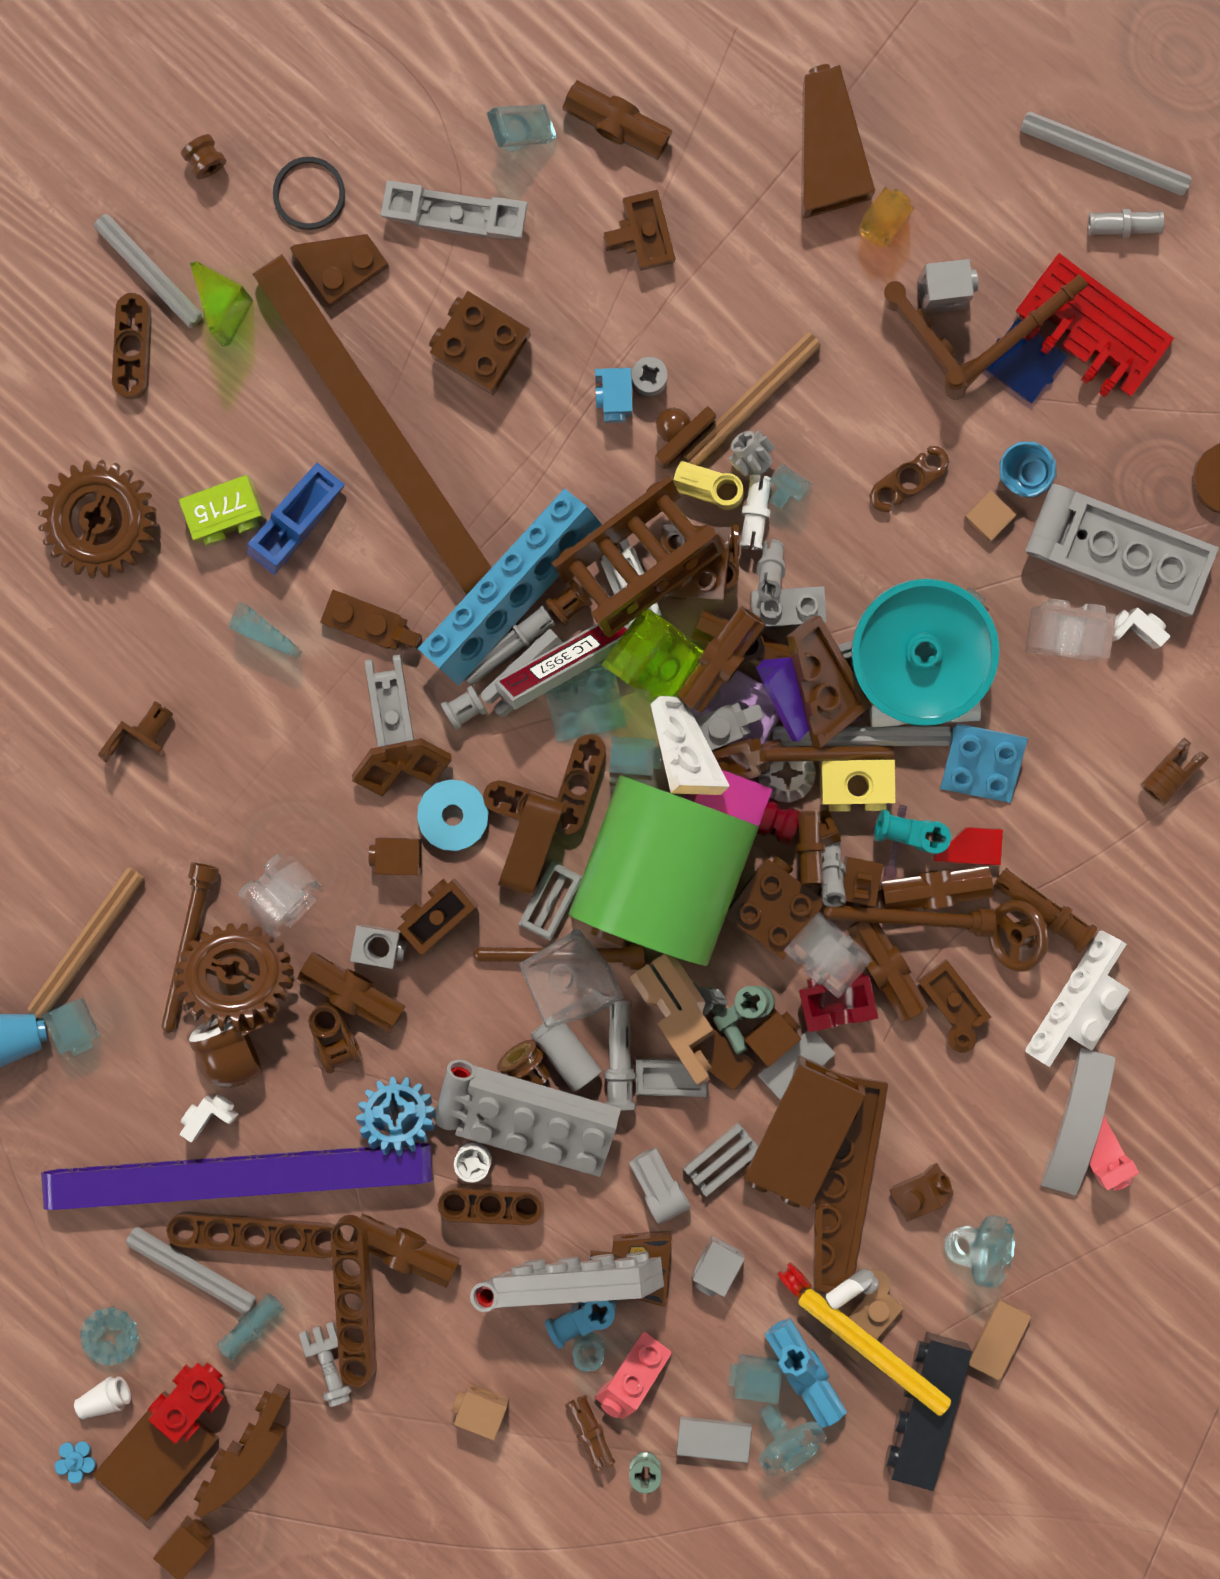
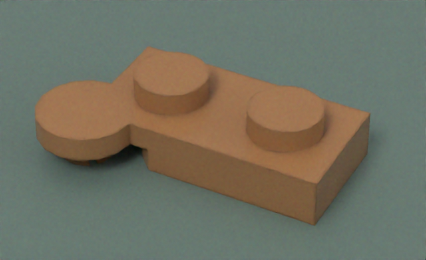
[829,1269,904,1362]

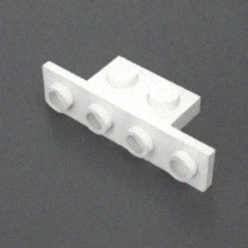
[1025,930,1130,1067]

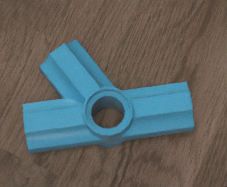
[764,1317,847,1428]

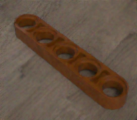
[166,1212,343,1258]
[331,1215,376,1388]

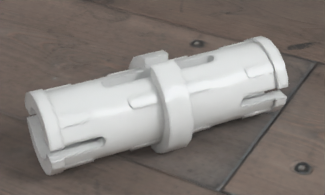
[739,475,773,550]

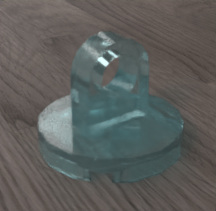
[944,1215,1015,1289]
[758,1403,826,1477]

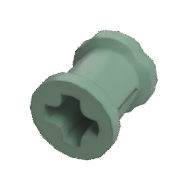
[629,1451,662,1494]

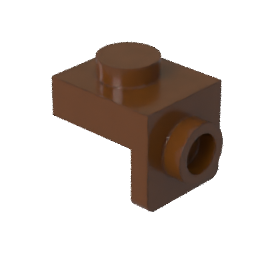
[889,1163,954,1222]

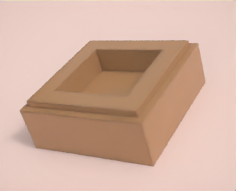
[964,490,1016,542]

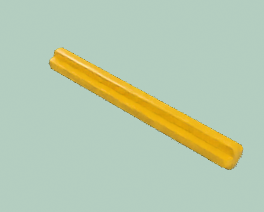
[798,1288,951,1416]

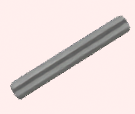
[94,214,203,328]
[126,1227,255,1314]

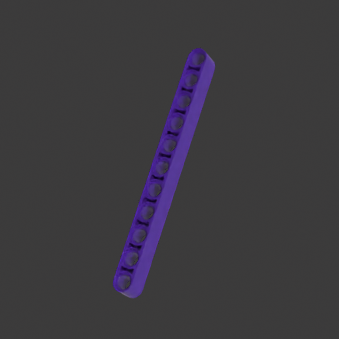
[41,1143,433,1210]

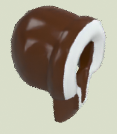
[189,1008,277,1088]

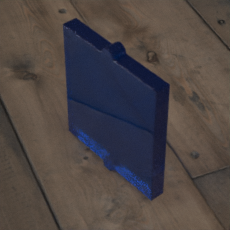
[985,318,1068,404]

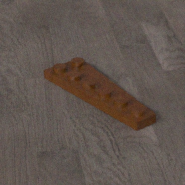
[813,1074,888,1293]

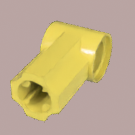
[673,461,744,510]

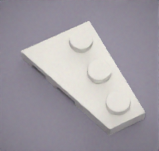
[651,696,730,795]

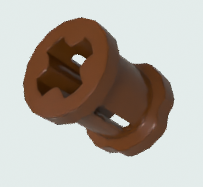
[545,579,593,626]

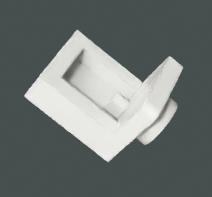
[1108,607,1170,649]
[179,1094,239,1142]

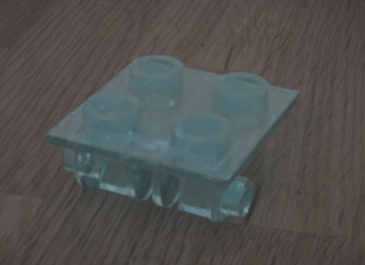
[546,660,627,741]

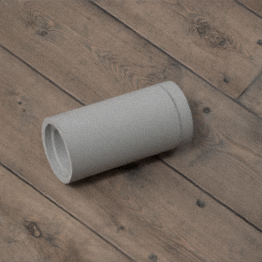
[530,1013,602,1092]

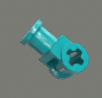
[874,809,951,854]

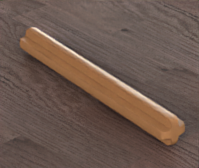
[683,332,821,466]
[27,867,144,1020]

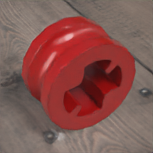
[777,1262,812,1298]

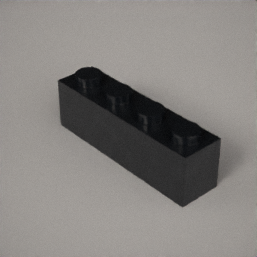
[884,1332,972,1491]

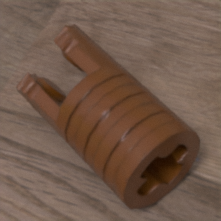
[1140,738,1209,806]

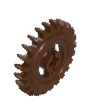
[38,460,157,578]
[173,923,294,1032]

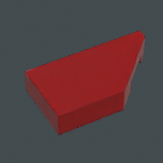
[933,827,1003,865]

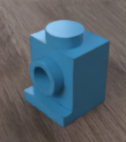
[595,368,633,423]

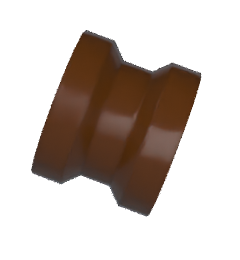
[181,134,227,180]

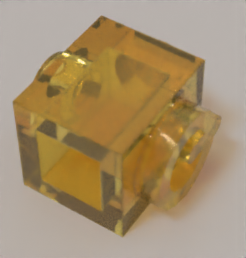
[859,187,914,248]

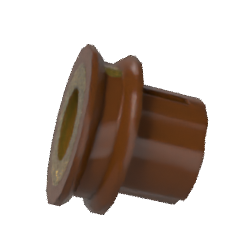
[497,1039,549,1085]

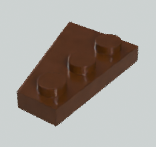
[787,616,872,748]

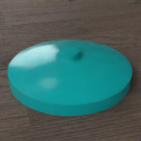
[851,578,1000,726]

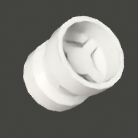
[454,1141,492,1183]

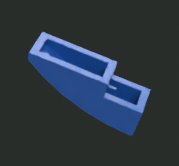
[246,462,345,576]

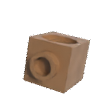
[451,1383,509,1441]

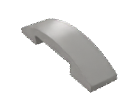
[380,180,528,239]
[1040,1047,1116,1195]

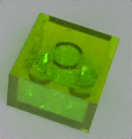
[601,609,703,704]

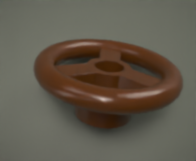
[988,900,1049,972]

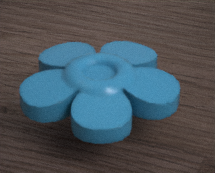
[54,1441,96,1483]

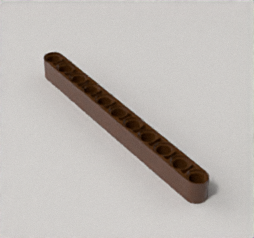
[253,254,492,595]

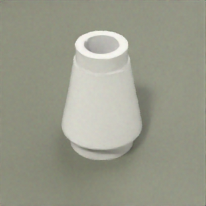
[74,1377,131,1420]

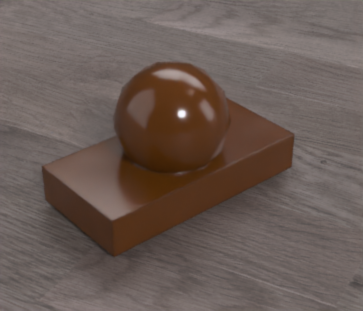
[655,406,716,469]

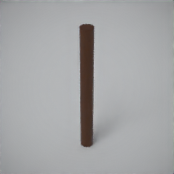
[759,746,895,762]

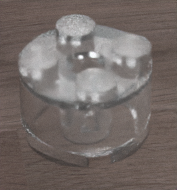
[238,854,324,938]
[784,912,872,998]

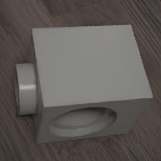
[350,924,407,969]
[692,1235,745,1297]

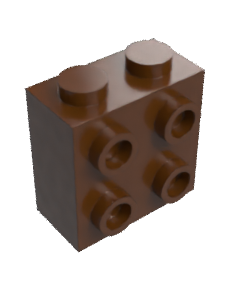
[429,291,531,396]
[725,856,824,959]

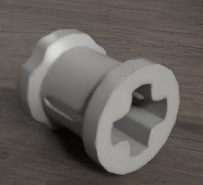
[441,685,488,731]

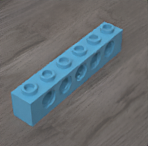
[418,488,602,686]

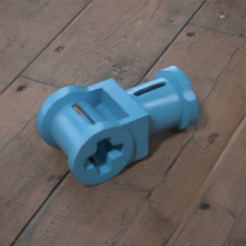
[544,1300,616,1349]

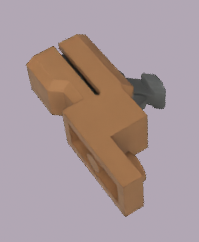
[629,954,728,1087]

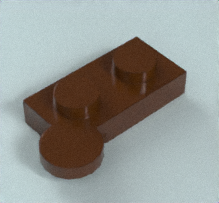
[917,959,991,1053]

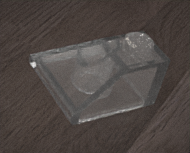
[519,929,624,1028]

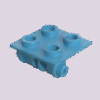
[940,724,1028,803]

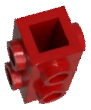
[147,1362,224,1444]

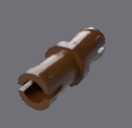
[796,811,825,886]
[565,1395,616,1472]

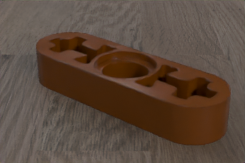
[112,293,151,400]

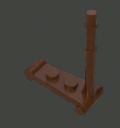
[884,275,1088,400]

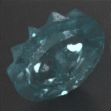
[80,1306,139,1365]

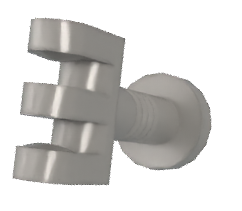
[299,1321,351,1407]

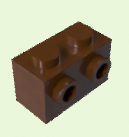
[397,878,479,955]

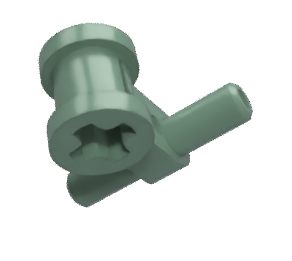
[708,986,775,1054]

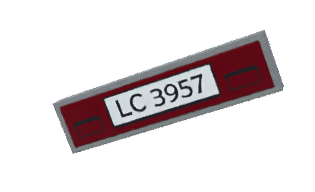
[494,624,636,710]

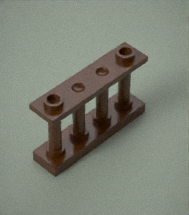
[552,476,725,638]

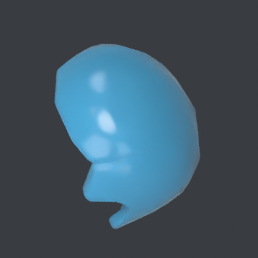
[999,442,1057,498]

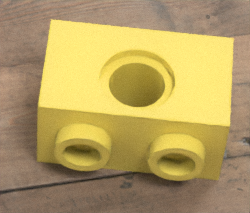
[819,760,895,811]

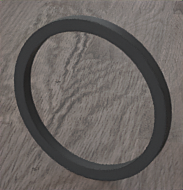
[273,157,345,230]

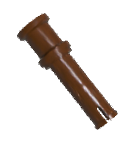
[993,868,1098,953]

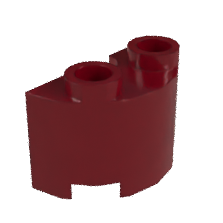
[799,968,879,1033]

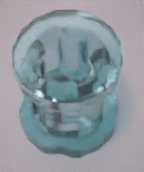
[572,1332,605,1372]

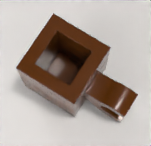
[844,856,884,907]

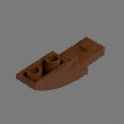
[194,1383,290,1518]

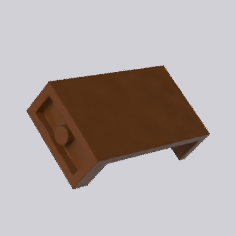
[743,1055,865,1209]

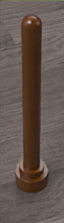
[161,862,219,1033]
[824,906,996,937]
[473,941,645,970]

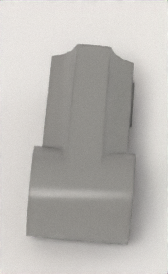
[629,1147,691,1225]

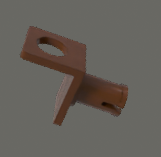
[98,701,173,763]

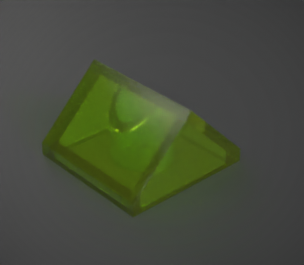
[190,261,254,347]

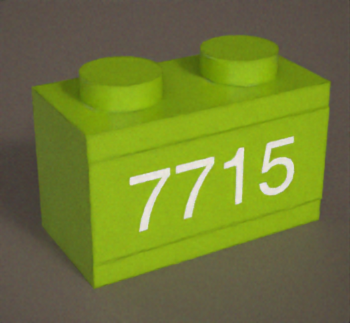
[179,475,266,546]

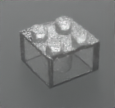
[1025,599,1116,662]

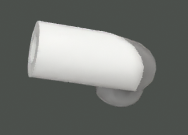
[826,1269,879,1310]

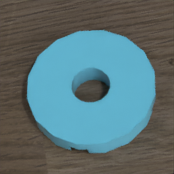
[417,780,489,851]

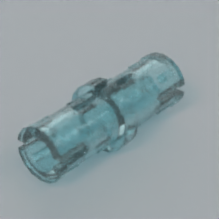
[216,1293,284,1360]

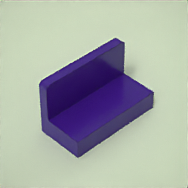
[756,657,809,741]

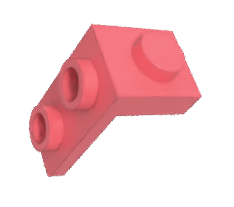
[1089,1116,1139,1191]
[594,1332,671,1419]

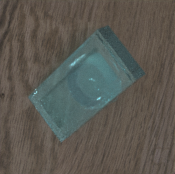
[486,104,557,152]

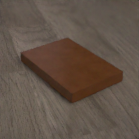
[93,1390,218,1522]

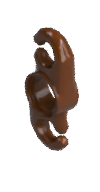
[869,446,949,513]

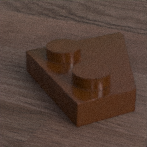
[290,234,389,307]

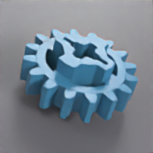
[356,1077,436,1156]

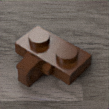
[603,190,676,271]

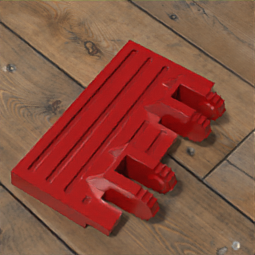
[1015,253,1175,398]

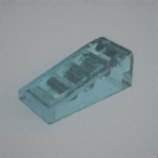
[228,601,302,658]

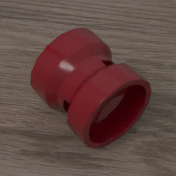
[756,800,800,845]

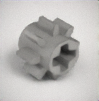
[728,430,775,476]

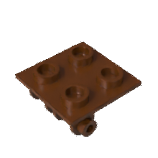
[661,524,731,600]

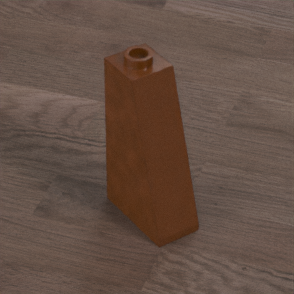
[801,64,875,219]

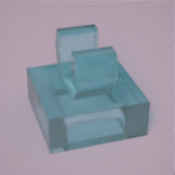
[770,464,812,509]

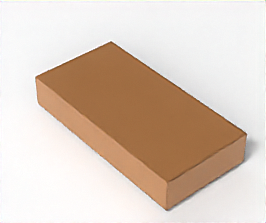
[969,1298,1032,1381]

